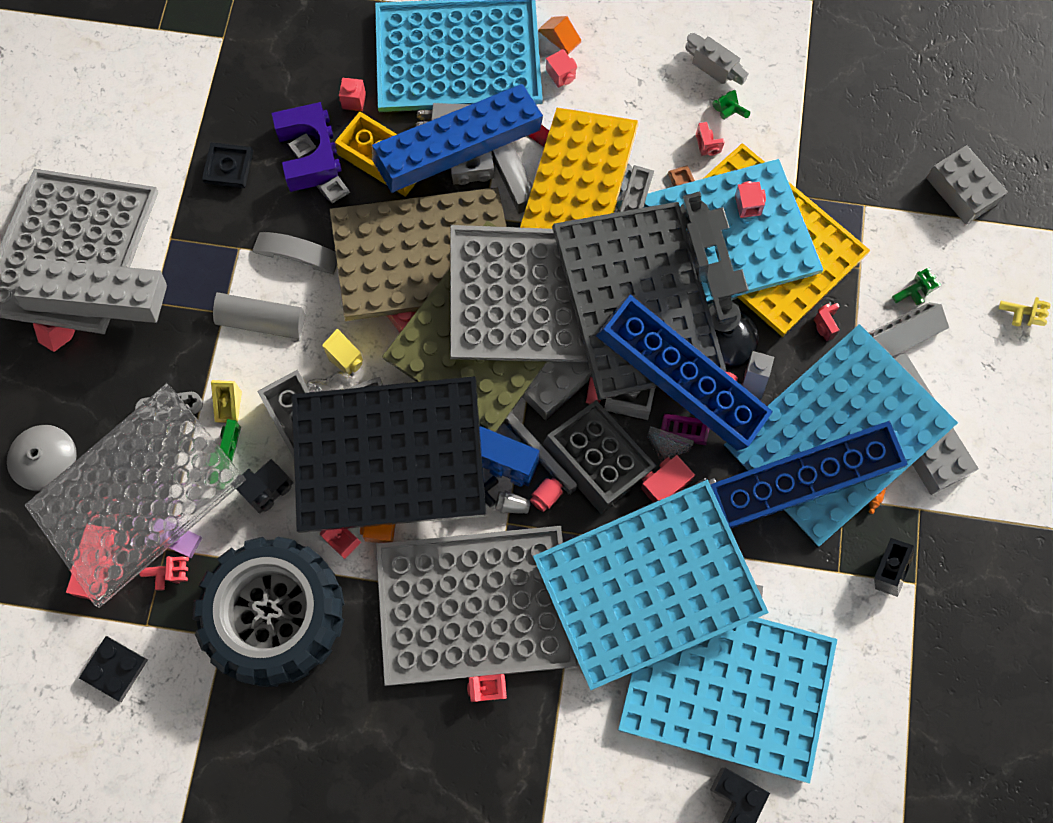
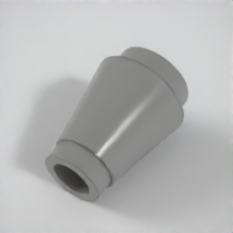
[495,490,530,514]

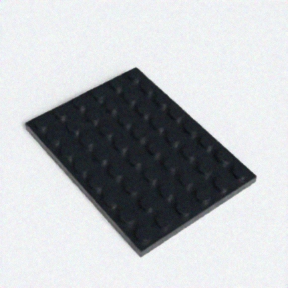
[292,376,486,533]

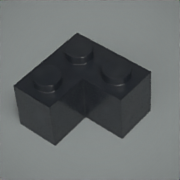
[231,459,294,514]
[710,767,770,823]

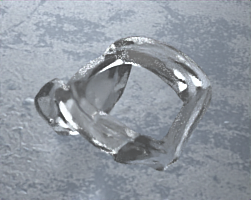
[306,371,354,392]

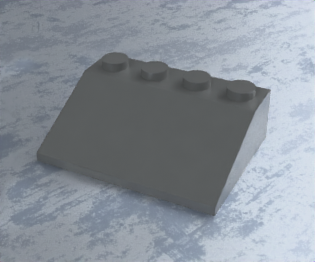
[542,400,656,514]

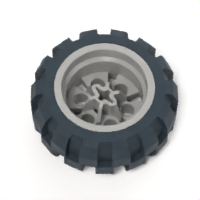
[192,537,345,687]

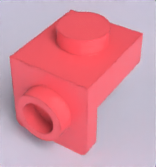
[814,303,839,341]
[320,529,361,559]
[467,674,507,702]

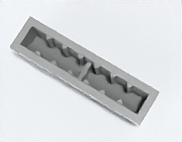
[491,142,533,214]
[213,293,306,340]
[869,302,949,357]

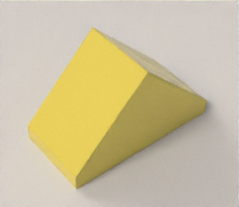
[211,380,242,423]

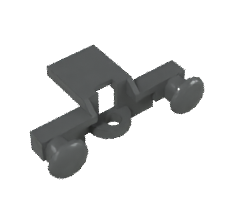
[680,191,749,332]

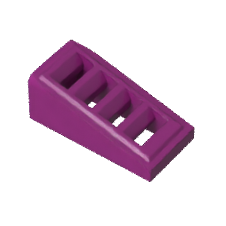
[660,414,709,445]

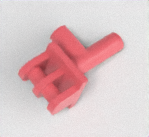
[139,556,189,590]

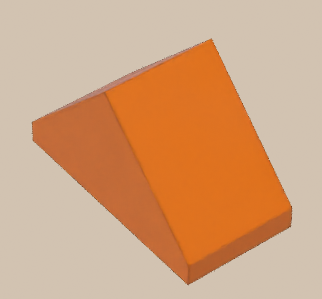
[538,16,581,55]

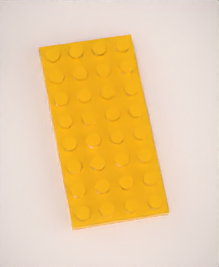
[520,108,638,229]

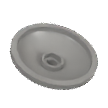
[7,425,77,491]

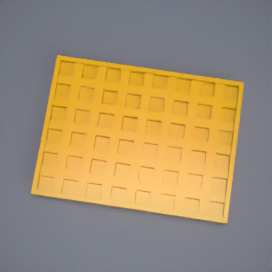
[703,143,870,337]

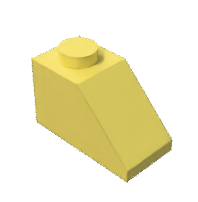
[322,329,363,376]

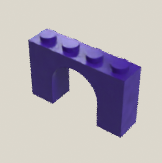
[272,102,342,192]

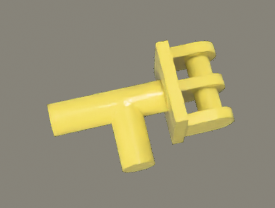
[999,297,1051,326]

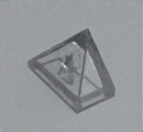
[647,426,694,463]

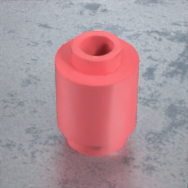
[530,478,563,512]

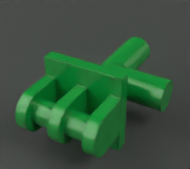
[712,90,751,120]
[892,267,942,307]

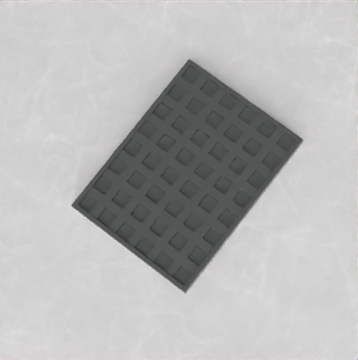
[552,202,726,400]

